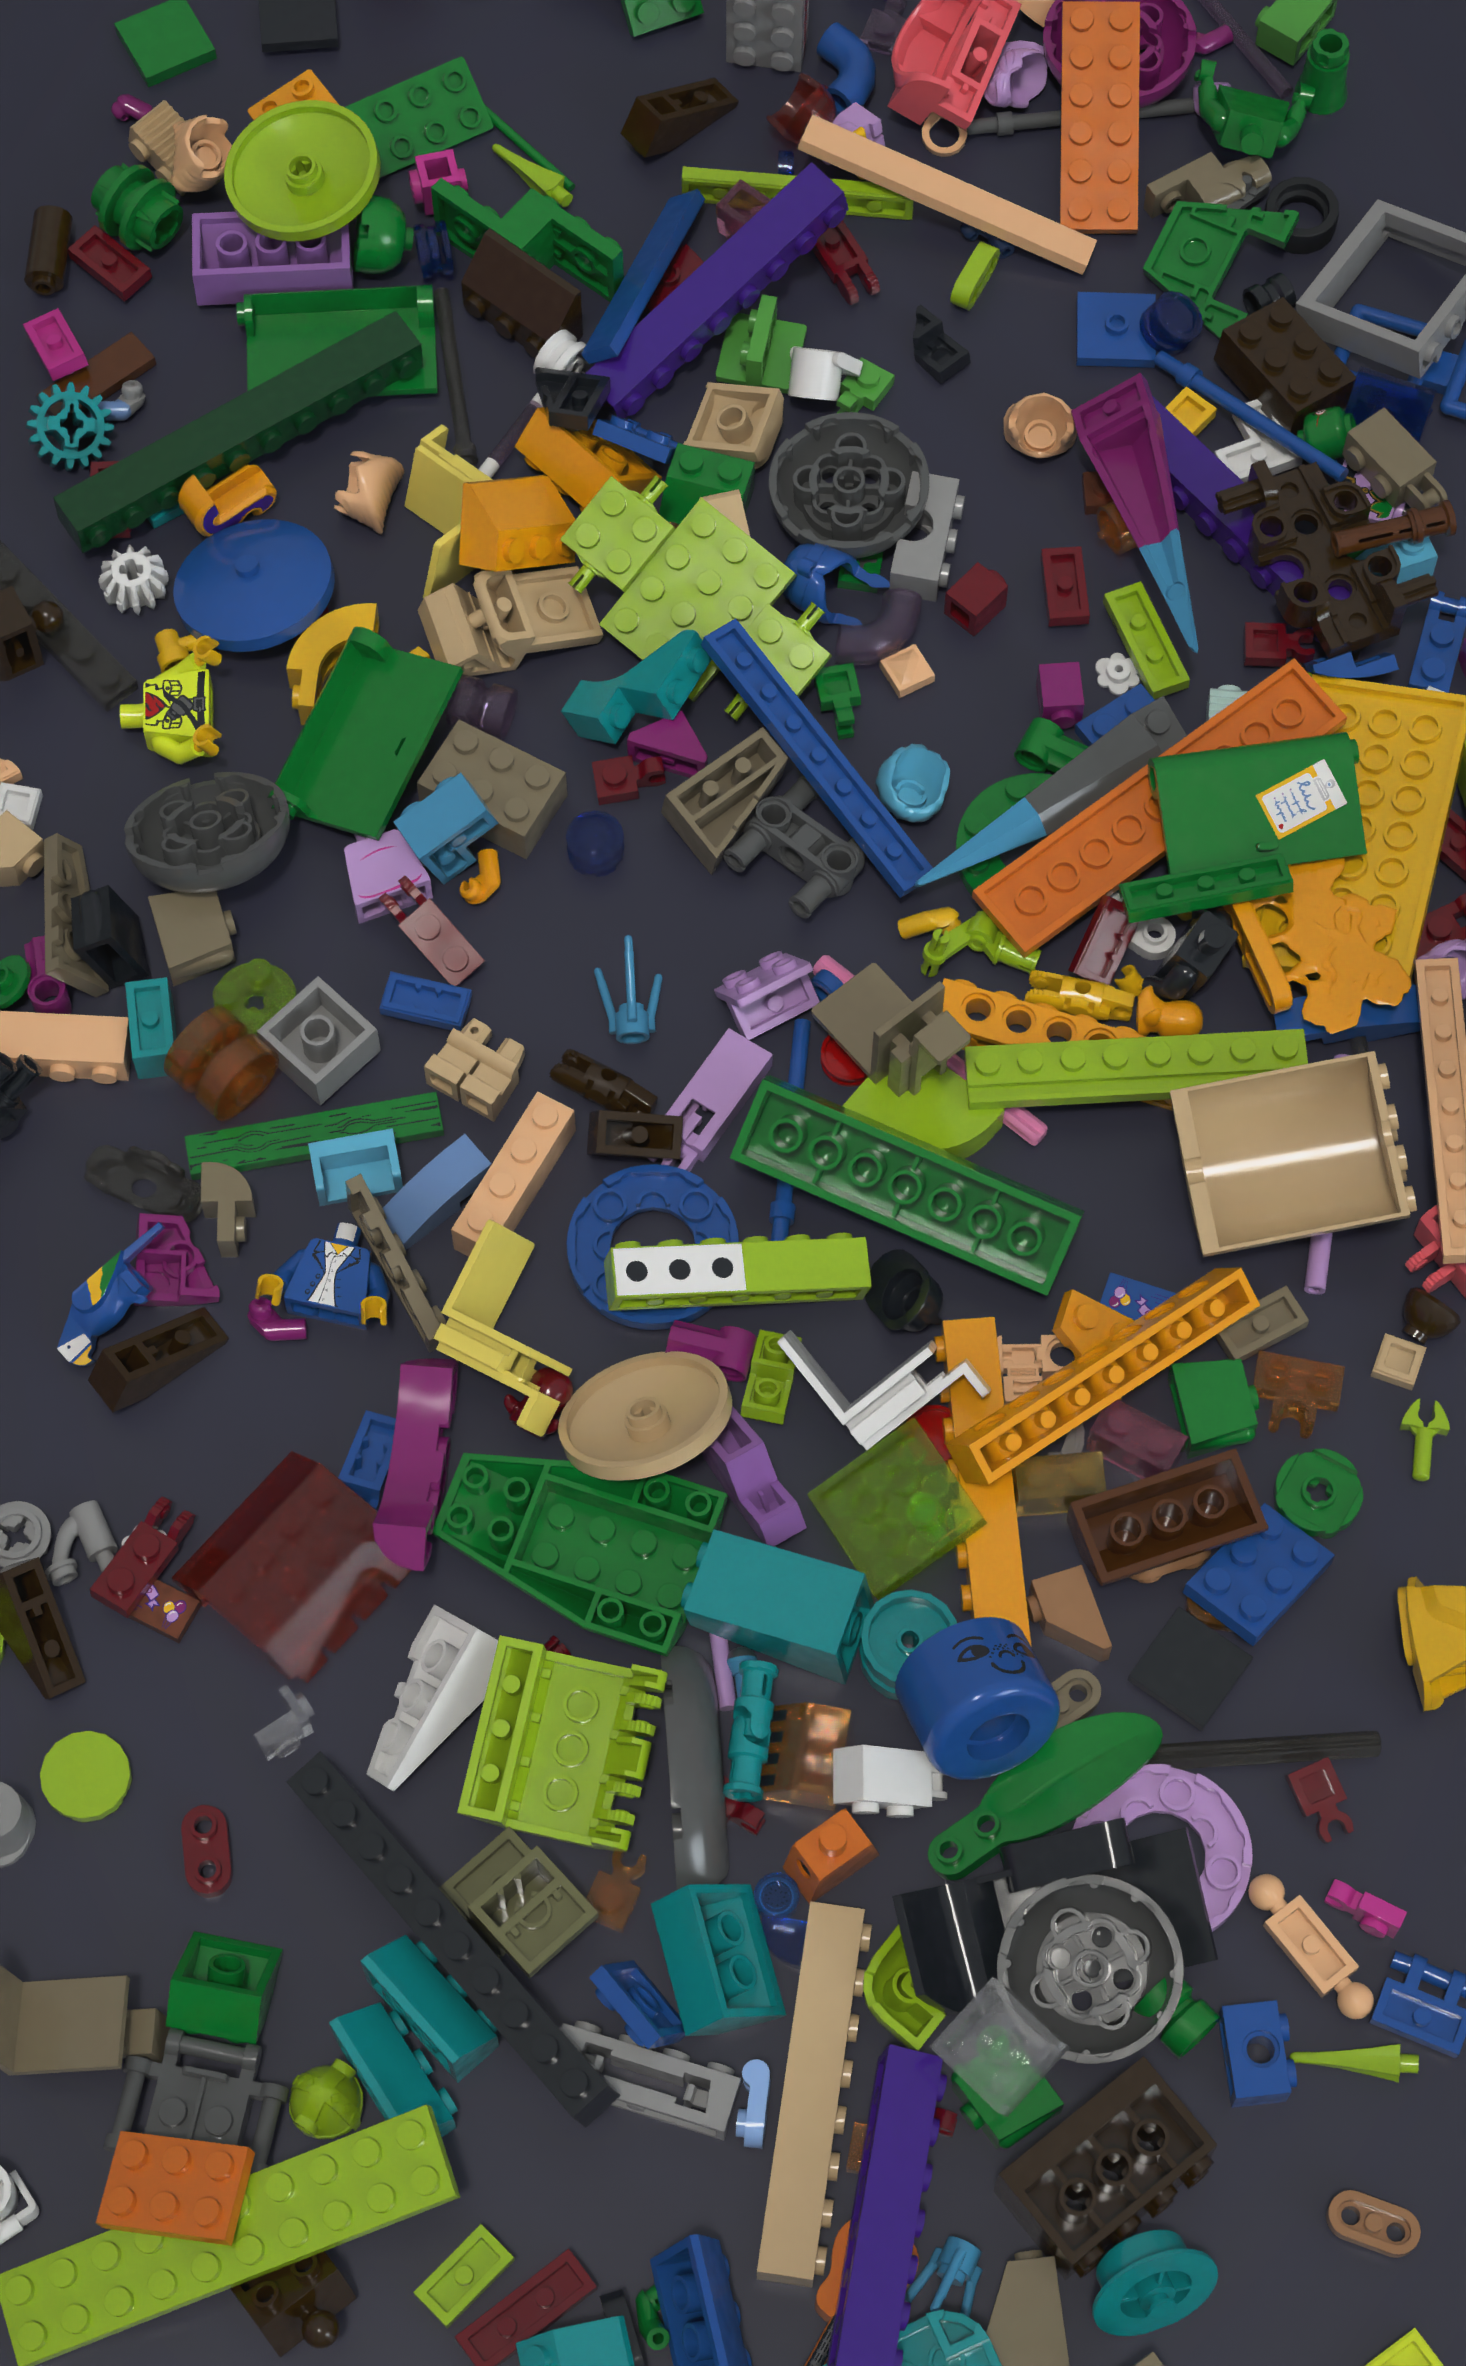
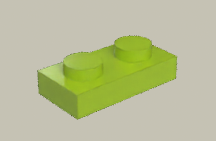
[413,2224,515,2329]

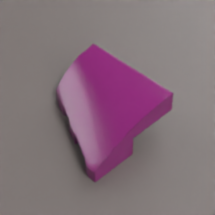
[133,1213,220,1306]

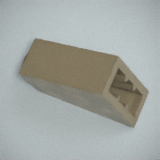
[986,2250,1070,2366]

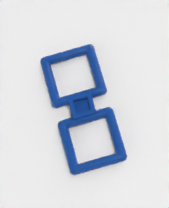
[1334,304,1466,420]

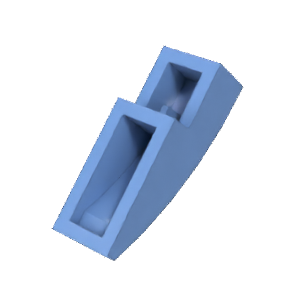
[383,1134,492,1250]

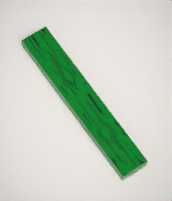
[184,1092,444,1180]

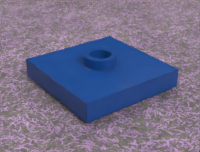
[1076,292,1156,368]

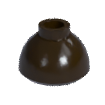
[1403,1287,1461,1345]

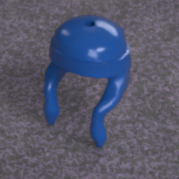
[782,543,890,635]

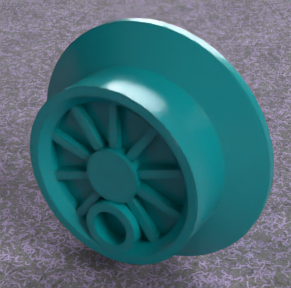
[1092,2230,1218,2336]

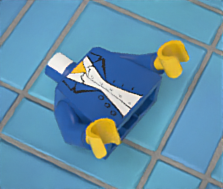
[255,1222,391,1330]

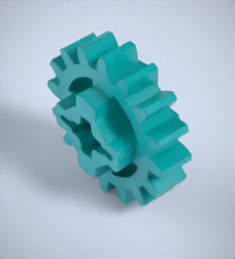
[25,382,114,471]

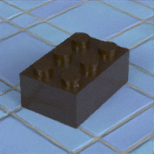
[1213,297,1357,435]

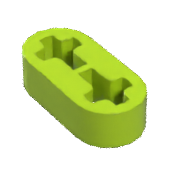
[950,241,1000,310]

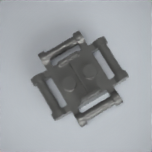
[103,2028,289,2174]

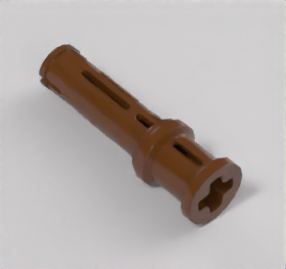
[1330,500,1457,557]

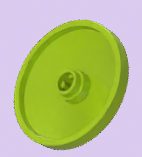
[224,100,381,241]

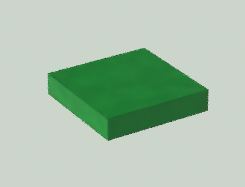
[114,0,217,88]

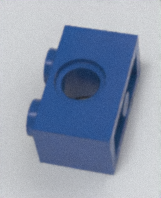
[1218,2000,1297,2108]

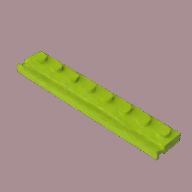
[964,1029,1308,1110]

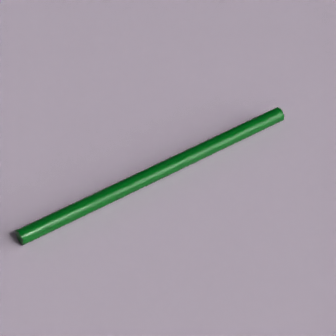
[484,104,575,192]

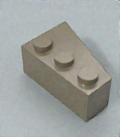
[661,727,788,875]

